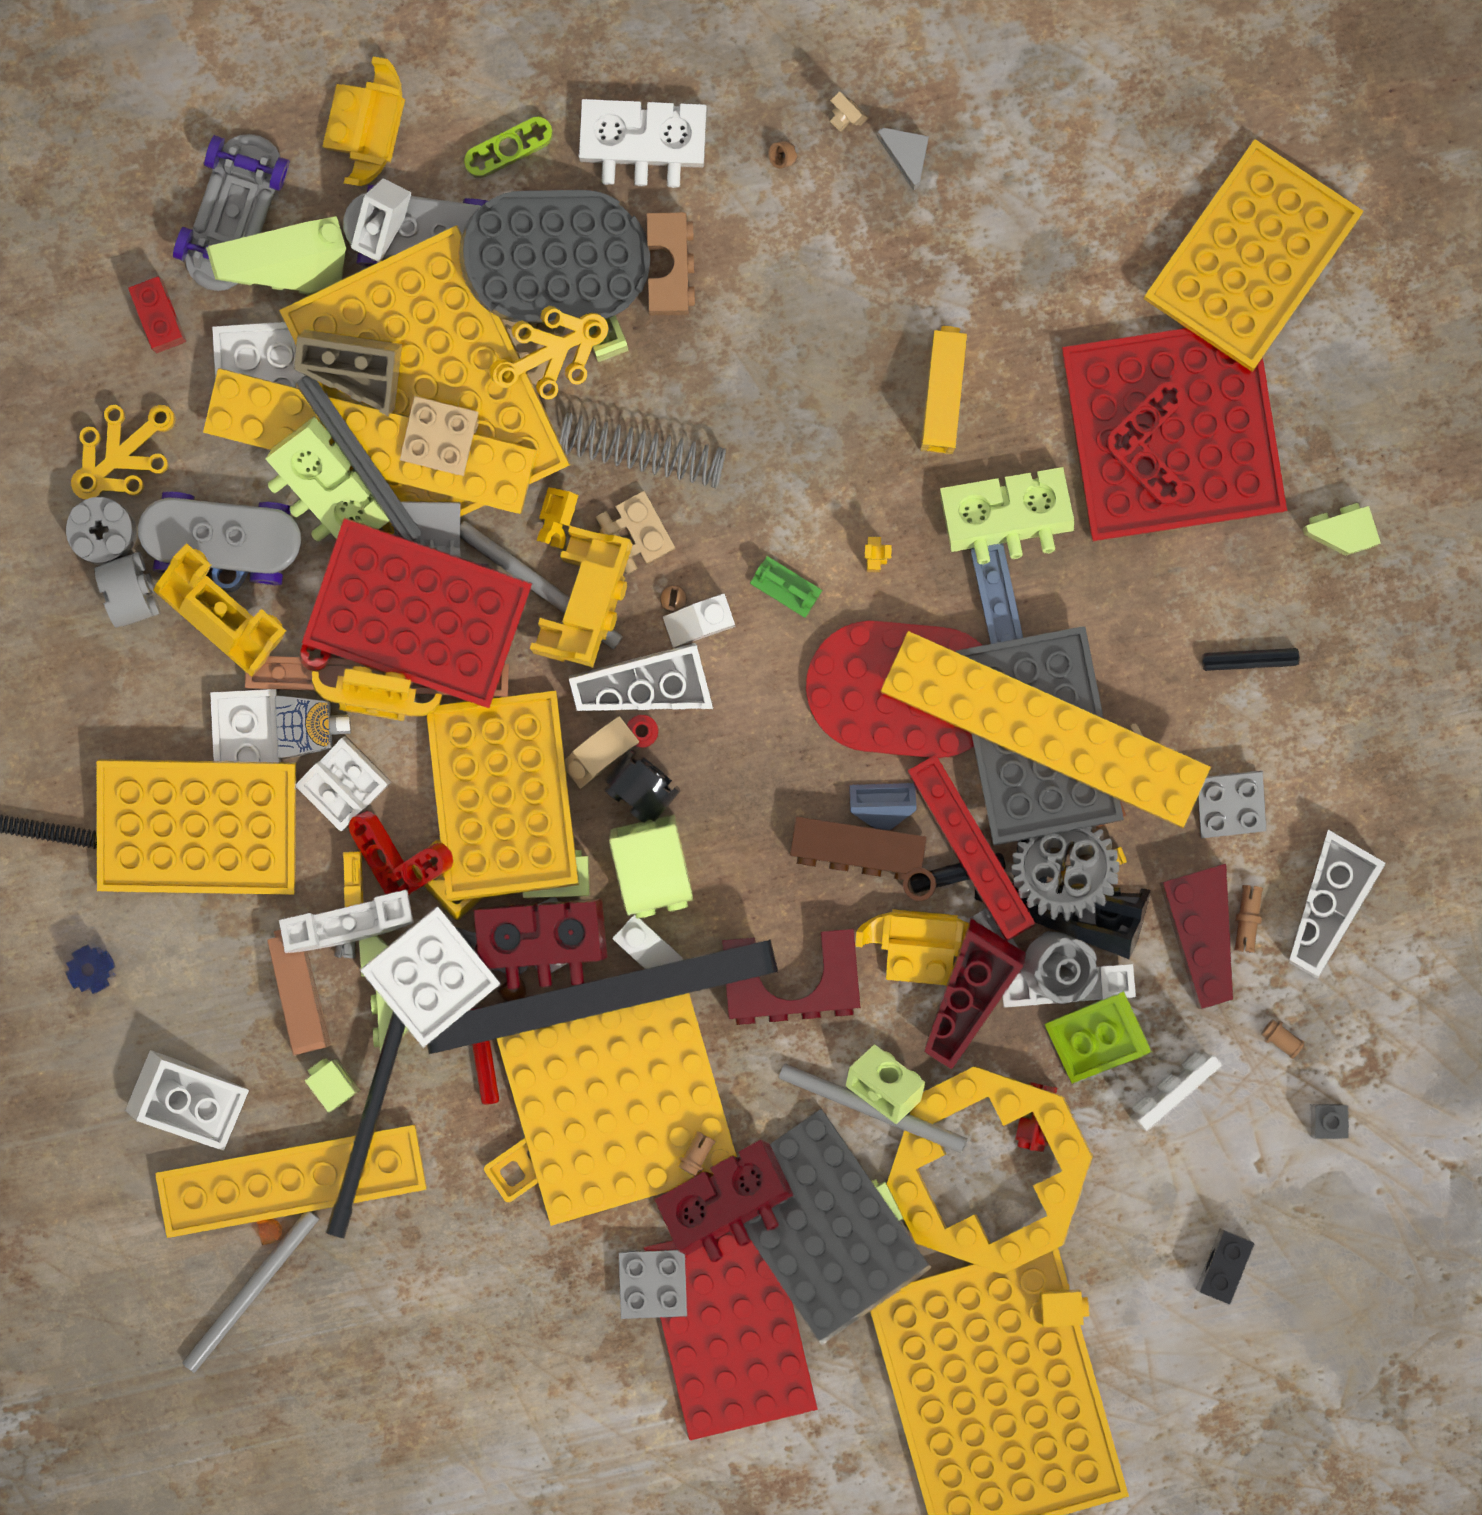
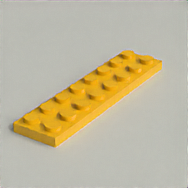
[155,1124,427,1238]

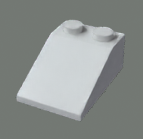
[125,1050,249,1151]

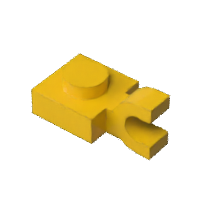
[536,487,579,549]
[865,537,892,572]

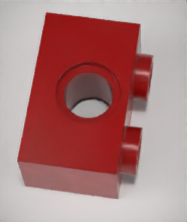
[128,276,187,354]

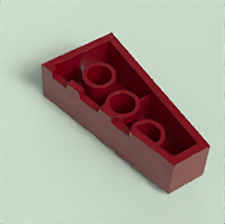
[1160,864,1233,1009]
[924,918,1026,1069]

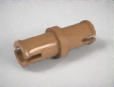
[1234,885,1263,953]

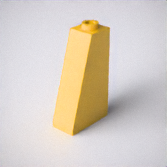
[920,326,967,454]

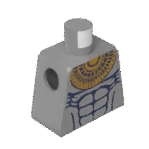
[275,696,351,760]

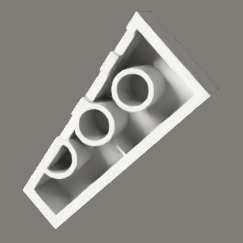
[1289,830,1385,979]

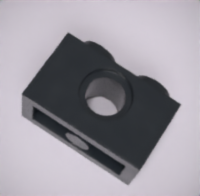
[1196,1228,1255,1305]

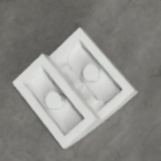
[296,736,391,832]

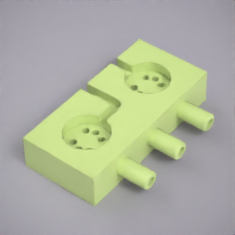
[265,416,389,542]
[940,467,1074,565]

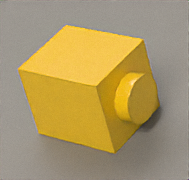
[1040,1289,1089,1328]

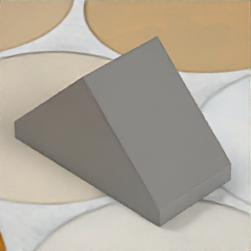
[877,128,929,190]

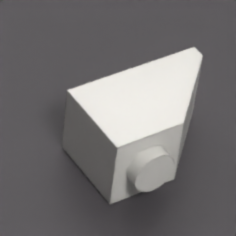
[351,178,411,262]
[663,594,735,648]
[612,914,683,969]

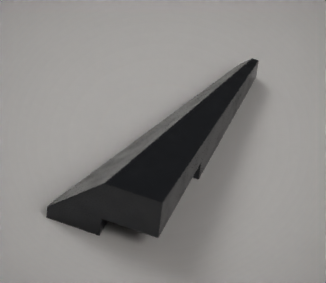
[974,884,1151,960]

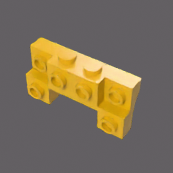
[530,526,633,667]
[153,543,286,677]

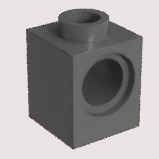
[1310,1104,1349,1139]

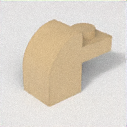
[565,716,639,789]

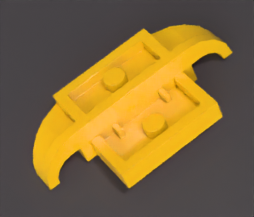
[322,56,405,186]
[312,666,442,721]
[855,909,969,985]

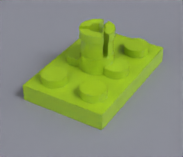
[1044,991,1152,1084]

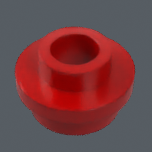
[627,715,658,748]

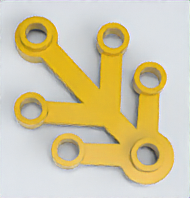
[489,306,608,399]
[71,405,176,500]

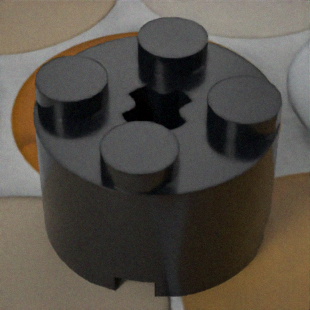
[604,749,681,823]

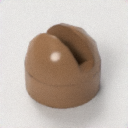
[769,141,797,169]
[660,585,687,612]

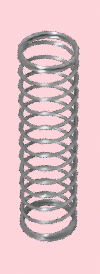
[559,412,726,489]

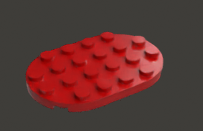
[806,621,983,758]

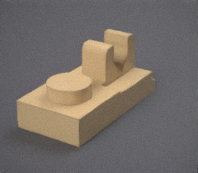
[830,91,869,131]

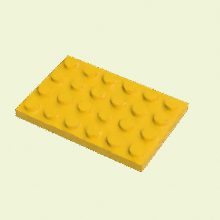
[1144,139,1364,372]
[427,691,579,901]
[97,759,296,895]

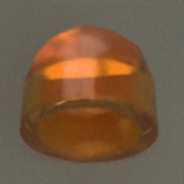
[257,1218,282,1246]

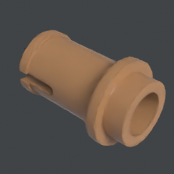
[1261,1019,1305,1059]
[679,1132,715,1176]

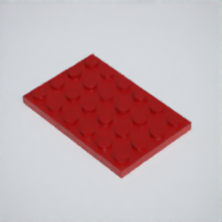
[302,518,533,708]
[644,1230,818,1441]

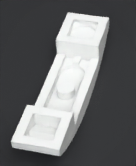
[279,890,414,953]
[1003,964,1136,1007]

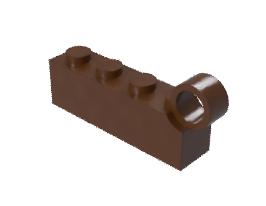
[790,816,936,901]

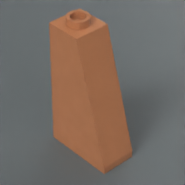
[267,929,332,1055]

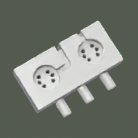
[579,99,707,188]

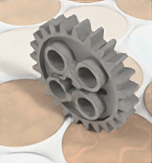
[1012,827,1119,920]

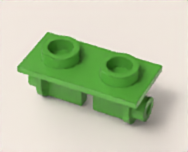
[750,556,823,618]

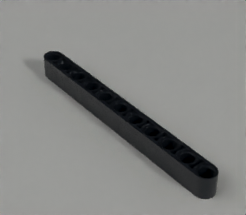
[427,940,778,1054]

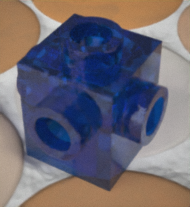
[66,945,116,994]

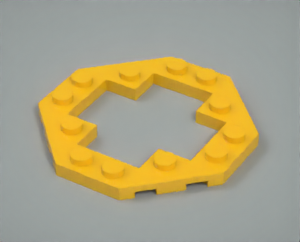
[887,1066,1093,1274]

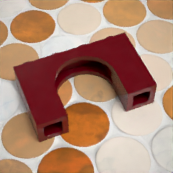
[722,929,861,1025]

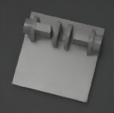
[394,501,460,557]
[1198,770,1266,838]
[619,1250,687,1319]

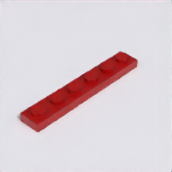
[908,755,1035,941]

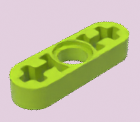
[464,117,553,178]

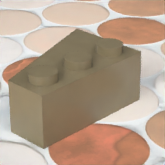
[294,330,402,416]

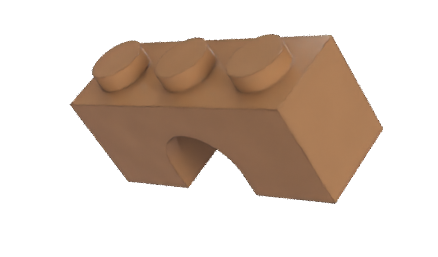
[647,212,695,315]

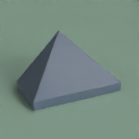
[849,783,916,831]

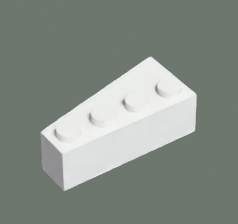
[569,643,713,711]

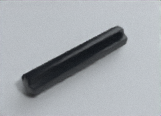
[1202,648,1300,671]
[909,853,1006,893]

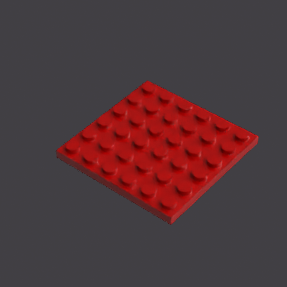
[1061,328,1287,542]

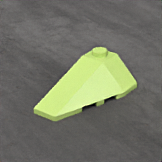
[206,216,346,295]

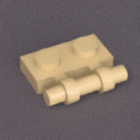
[595,491,676,575]

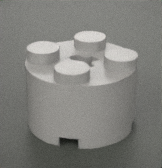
[66,497,137,566]
[94,552,161,628]
[1021,931,1098,1004]

